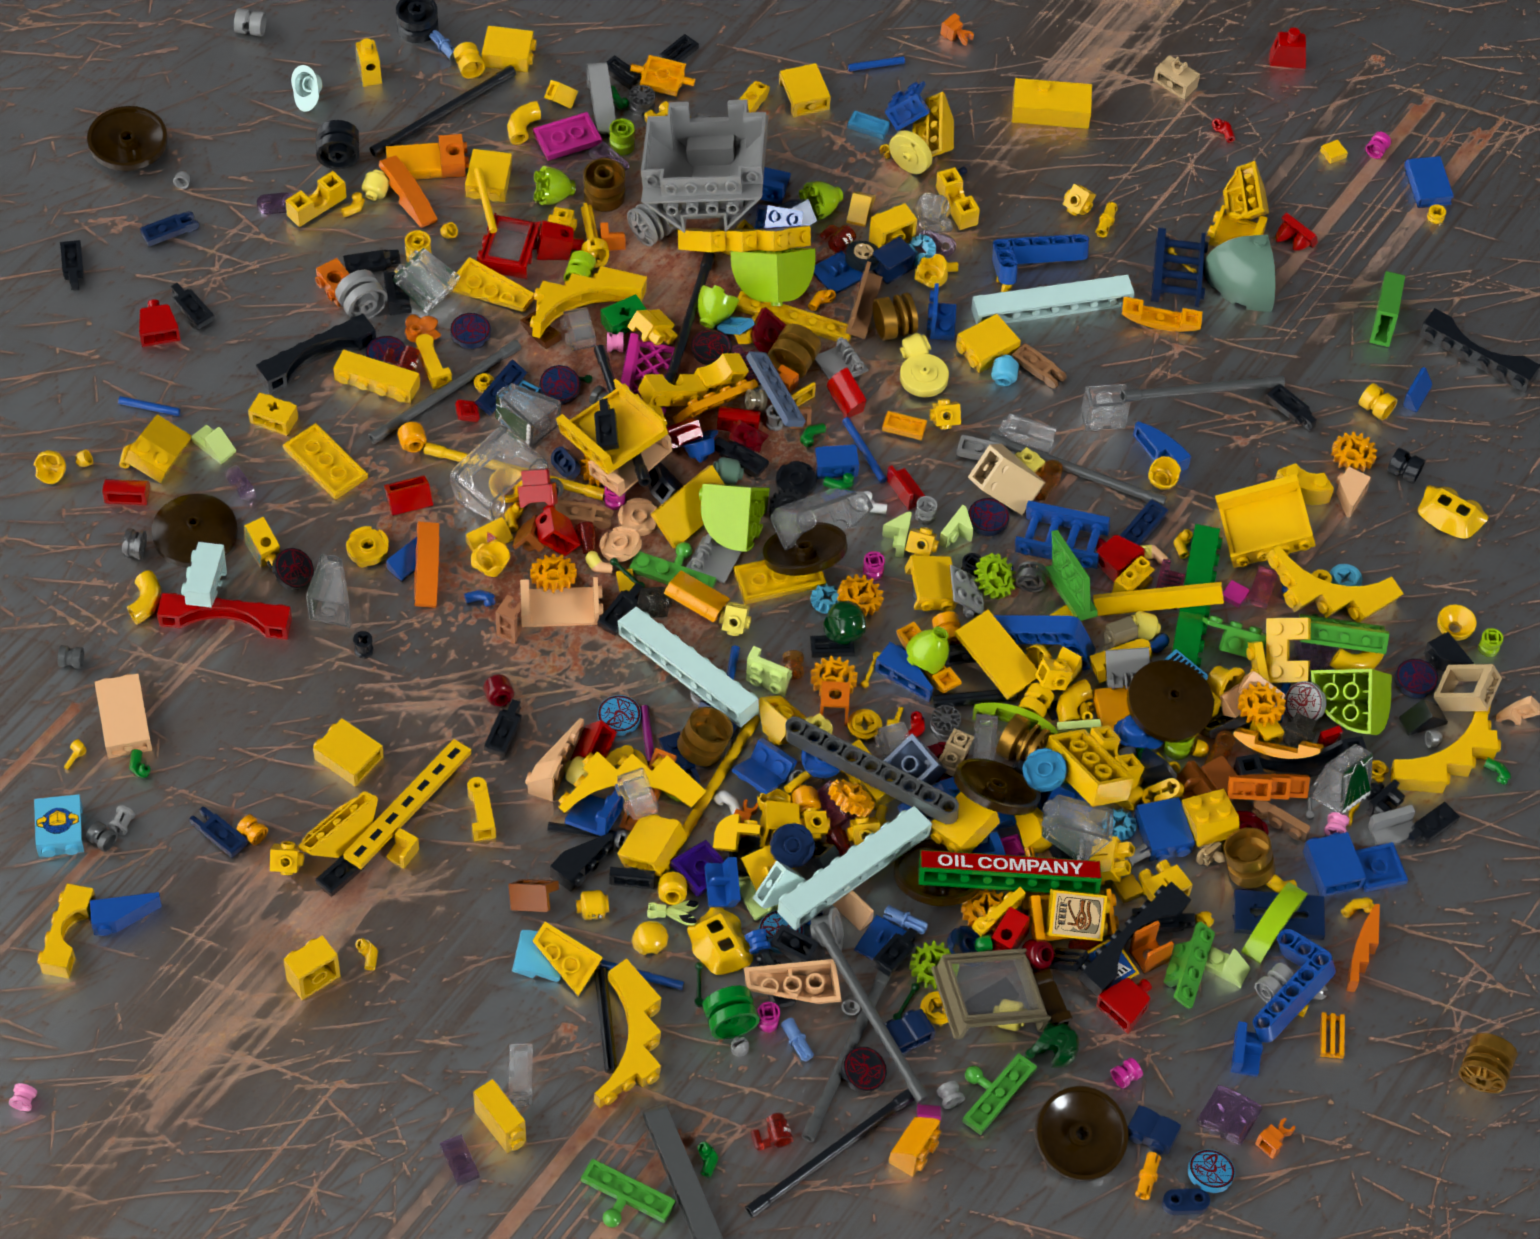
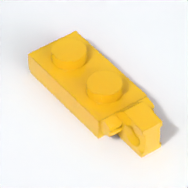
[972,887,1026,937]

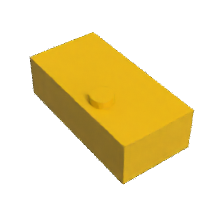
[1012,78,1092,129]
[1046,729,1134,807]

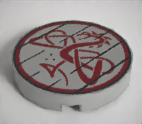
[1285,681,1326,724]

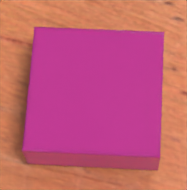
[1223,580,1250,608]
[1000,834,1025,856]
[917,1104,941,1120]

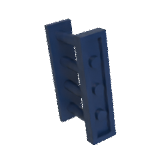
[1151,228,1209,307]

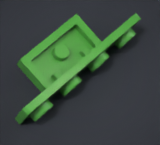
[1202,615,1266,657]
[1163,921,1215,1009]

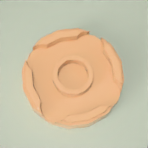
[618,498,658,536]
[599,526,642,562]

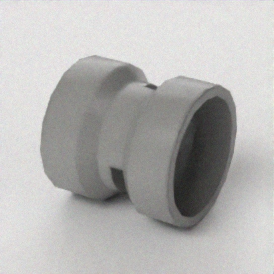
[915,496,937,525]

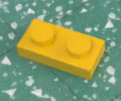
[1246,641,1269,682]

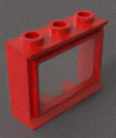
[477,213,541,280]

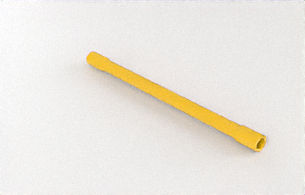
[424,442,605,501]
[664,715,761,873]

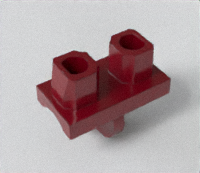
[729,420,769,453]

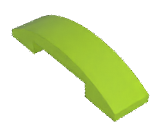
[972,702,1058,735]
[1241,882,1308,964]

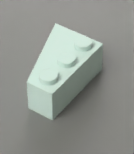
[181,542,227,608]

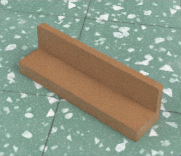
[846,261,883,339]

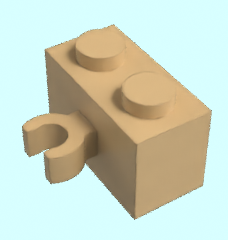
[1153,55,1200,100]

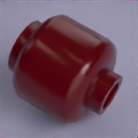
[483,674,514,707]
[1021,939,1054,969]

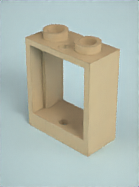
[1434,664,1502,711]

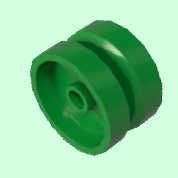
[702,985,760,1040]

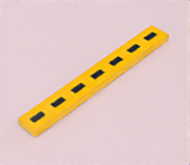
[343,739,471,869]

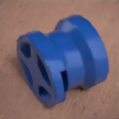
[744,929,771,954]

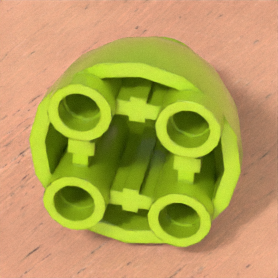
[534,166,576,205]
[799,181,843,220]
[698,285,739,329]
[906,626,949,674]

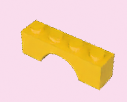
[37,883,96,979]

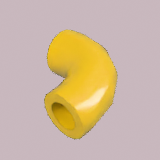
[507,101,541,145]
[127,570,161,625]
[1329,648,1385,670]
[1056,679,1093,722]

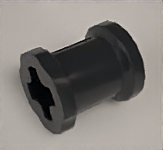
[353,631,374,659]

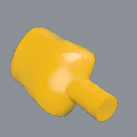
[1115,777,1145,811]

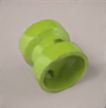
[1478,628,1504,657]

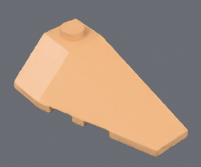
[525,718,584,802]
[744,959,841,1004]

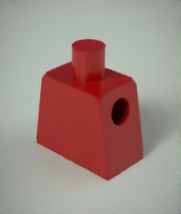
[1270,27,1306,69]
[537,221,584,260]
[139,299,181,347]
[535,505,581,557]
[1095,535,1145,582]
[991,907,1030,964]
[1096,978,1152,1034]

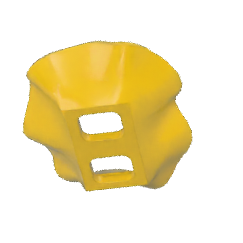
[1418,485,1488,539]
[687,907,753,975]

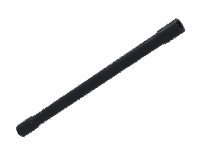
[369,65,516,157]
[664,252,715,385]
[594,345,652,486]
[745,1088,915,1218]

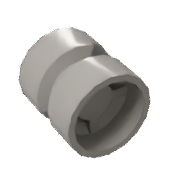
[234,8,266,37]
[1255,963,1294,1003]

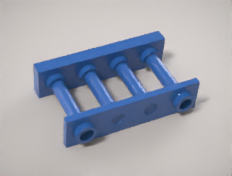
[1015,500,1110,569]

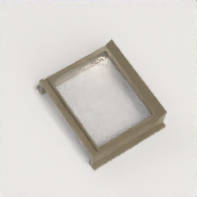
[931,948,1051,1039]

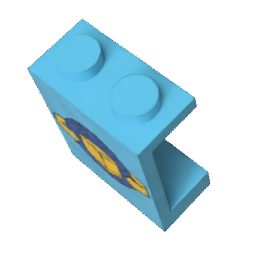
[34,794,84,857]

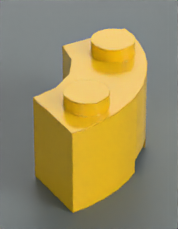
[694,353,749,395]
[1275,463,1334,505]

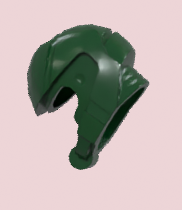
[823,600,866,644]
[1025,1021,1079,1068]

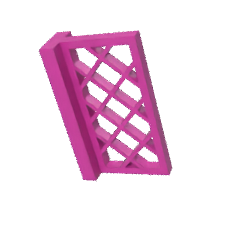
[620,333,675,416]

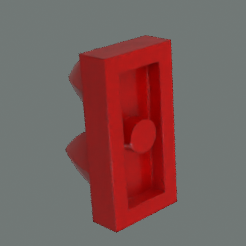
[1276,212,1318,251]

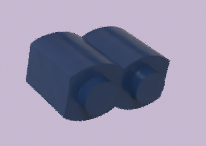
[885,1009,936,1054]
[1128,1105,1181,1155]

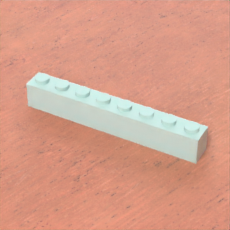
[971,275,1134,324]
[618,607,759,728]
[777,806,932,930]

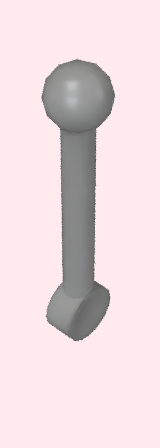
[1305,778,1315,820]

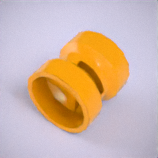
[236,814,268,845]

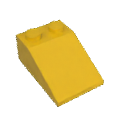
[125,414,192,484]

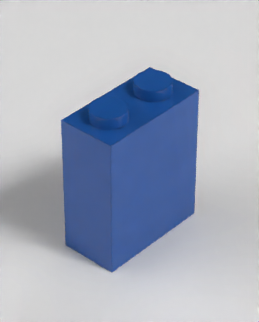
[1134,797,1195,861]
[1303,832,1366,897]

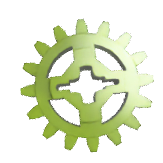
[974,553,1016,600]
[909,941,959,990]

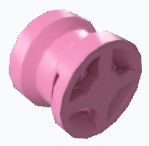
[607,332,623,352]
[1324,812,1350,836]
[9,1083,38,1111]

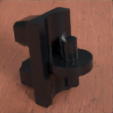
[1365,779,1405,817]

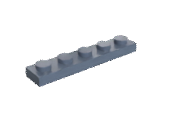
[746,351,806,427]

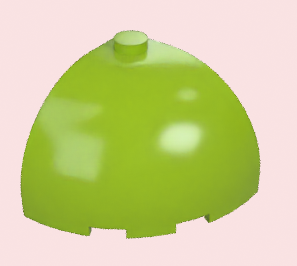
[731,248,816,306]
[699,484,770,552]
[1311,669,1392,735]

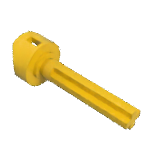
[580,203,609,268]

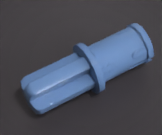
[429,30,455,61]
[883,905,928,935]
[781,1018,814,1062]

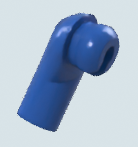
[464,590,496,607]

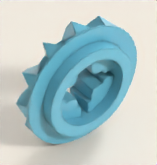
[907,234,936,266]
[1330,564,1363,586]
[810,583,839,614]
[1101,808,1137,841]

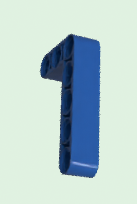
[992,234,1089,285]
[993,615,1096,671]
[1253,929,1336,1043]

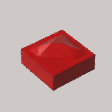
[455,399,480,422]
[1317,726,1343,748]

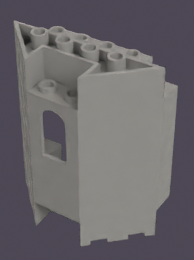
[641,99,769,233]

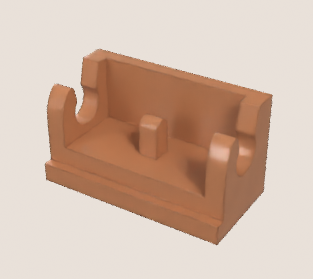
[495,594,522,644]

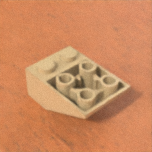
[968,444,1046,515]

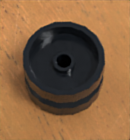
[396,0,439,43]
[316,120,360,169]

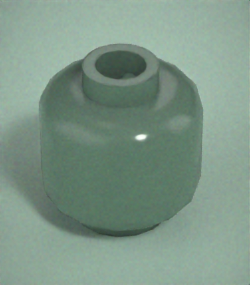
[713,457,744,485]

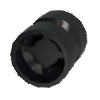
[1387,447,1426,484]

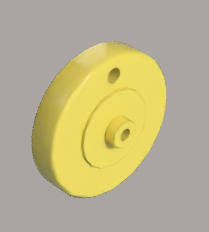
[889,130,932,174]
[900,353,949,397]

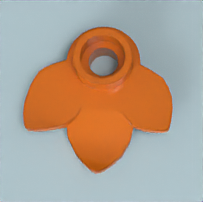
[405,314,441,342]

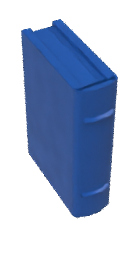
[1404,156,1454,208]

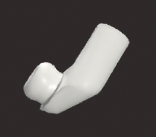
[860,491,887,515]
[714,790,742,814]

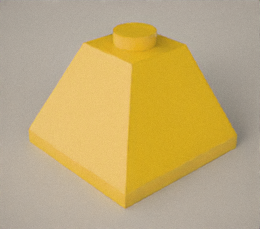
[759,695,807,745]

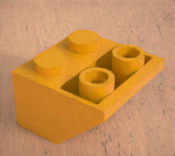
[889,1117,941,1177]

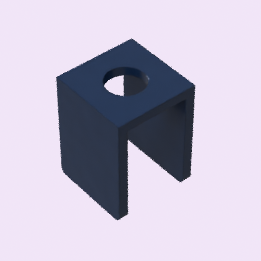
[872,236,916,284]

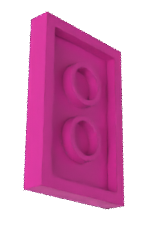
[533,112,602,161]

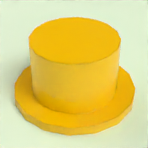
[1206,666,1245,707]

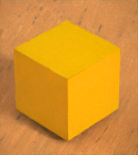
[760,800,800,847]

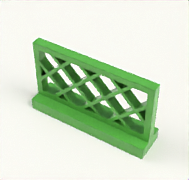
[1046,530,1098,621]
[1299,614,1390,654]

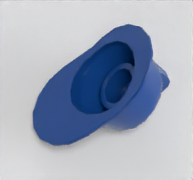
[681,430,718,463]
[1114,715,1164,749]

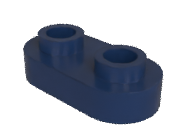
[551,446,581,480]
[1162,1188,1210,1215]

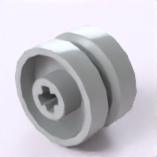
[335,269,388,319]

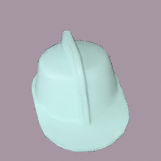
[291,65,322,112]

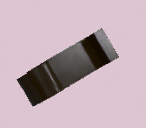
[1033,967,1073,1026]

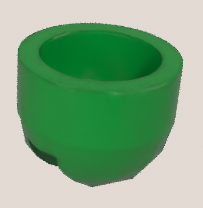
[975,935,993,952]

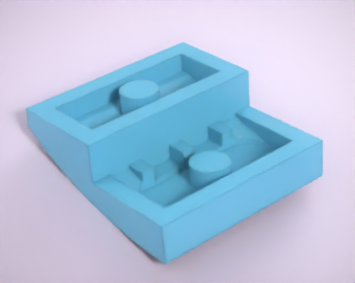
[512,930,561,982]

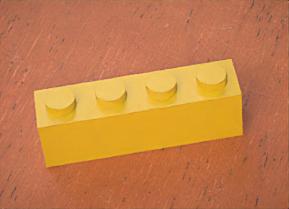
[333,350,420,404]

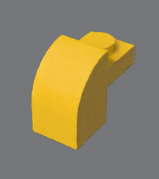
[713,814,763,852]

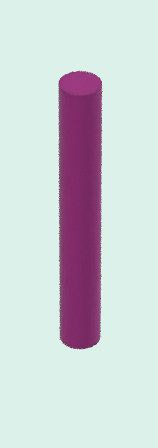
[640,705,654,765]

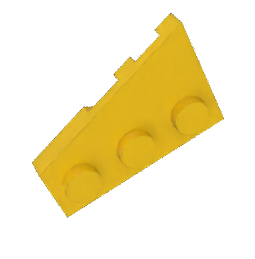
[532,922,603,997]

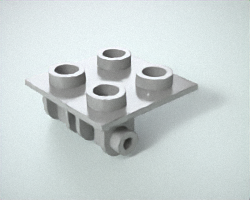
[815,337,869,380]
[686,534,742,584]
[950,565,984,618]
[1105,647,1150,690]

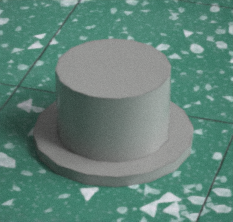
[811,907,844,951]

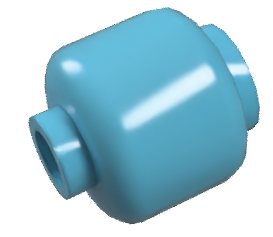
[991,355,1019,387]

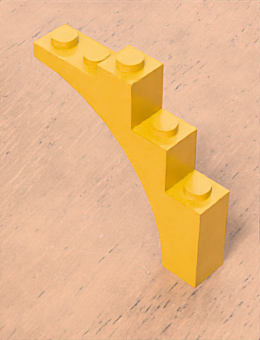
[678,225,811,252]
[530,266,647,338]
[1266,545,1404,622]
[1390,705,1501,793]
[558,752,706,813]
[594,958,661,1108]

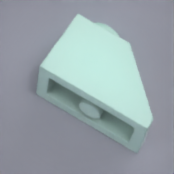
[752,861,806,909]

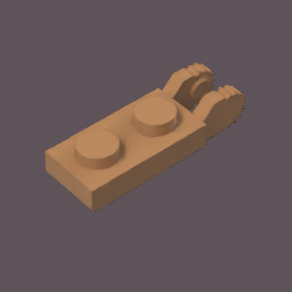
[1011,343,1067,389]
[555,499,614,529]
[1252,800,1311,843]

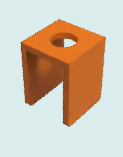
[820,681,850,726]
[1129,921,1174,974]

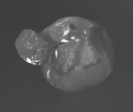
[916,193,953,235]

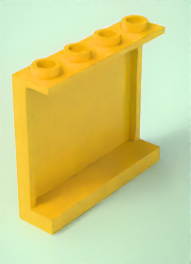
[556,379,668,475]
[1215,474,1316,568]

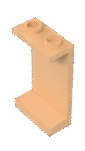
[588,435,672,497]
[520,577,603,627]
[94,673,152,759]

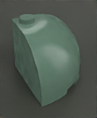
[1203,235,1275,312]

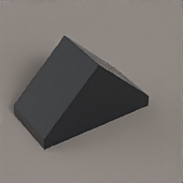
[1399,699,1448,736]
[1140,747,1178,786]

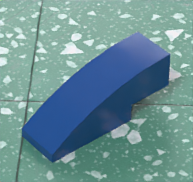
[1133,421,1191,472]

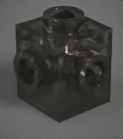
[637,586,672,618]
[1284,712,1316,748]

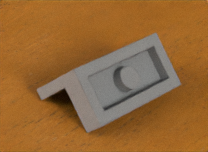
[1368,805,1415,845]

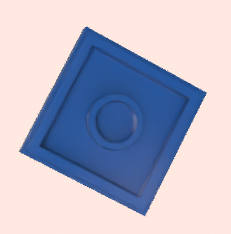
[1355,842,1408,893]

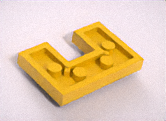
[1266,618,1311,683]

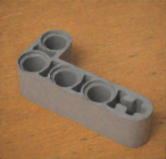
[586,62,616,135]

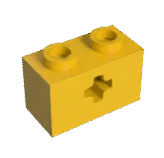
[248,392,298,436]

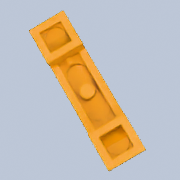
[1122,296,1203,332]
[896,622,962,693]
[1234,727,1324,759]

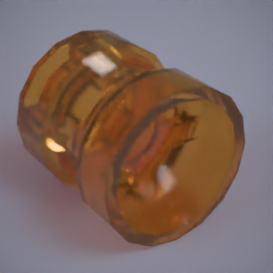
[782,650,804,680]

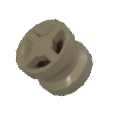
[745,389,767,411]

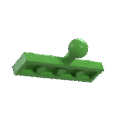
[629,542,716,588]
[962,1053,1037,1135]
[581,1158,676,1228]

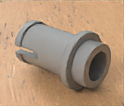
[1125,843,1151,868]

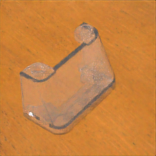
[450,426,549,521]
[771,488,873,550]

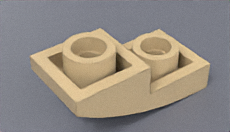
[939,729,974,777]

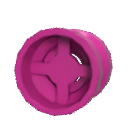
[1365,132,1391,159]
[604,486,625,510]
[863,551,885,581]
[757,1002,780,1033]
[1110,1057,1143,1089]

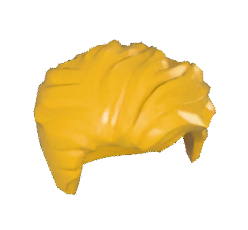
[914,254,948,288]
[471,541,510,577]

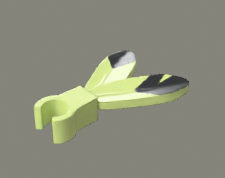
[647,900,699,925]

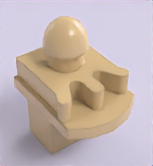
[1195,842,1226,867]

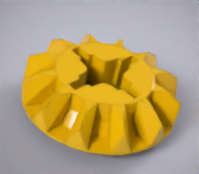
[847,709,882,741]
[920,991,949,1027]

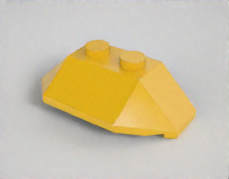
[912,92,954,157]
[1223,161,1269,220]
[298,791,378,858]

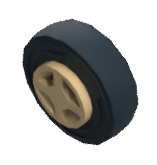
[845,240,880,271]

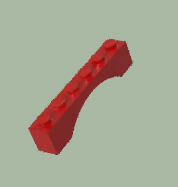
[157,593,292,640]

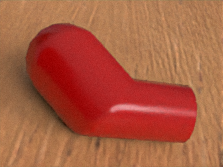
[1212,118,1235,143]
[904,711,925,739]

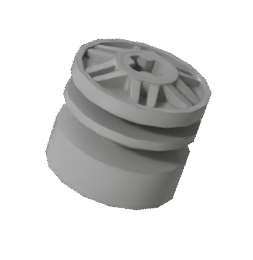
[627,204,678,246]

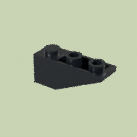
[550,833,614,892]

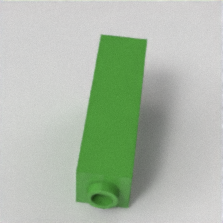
[1369,271,1406,347]

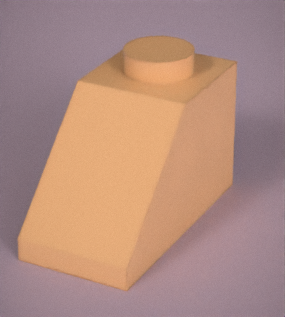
[1336,467,1371,518]

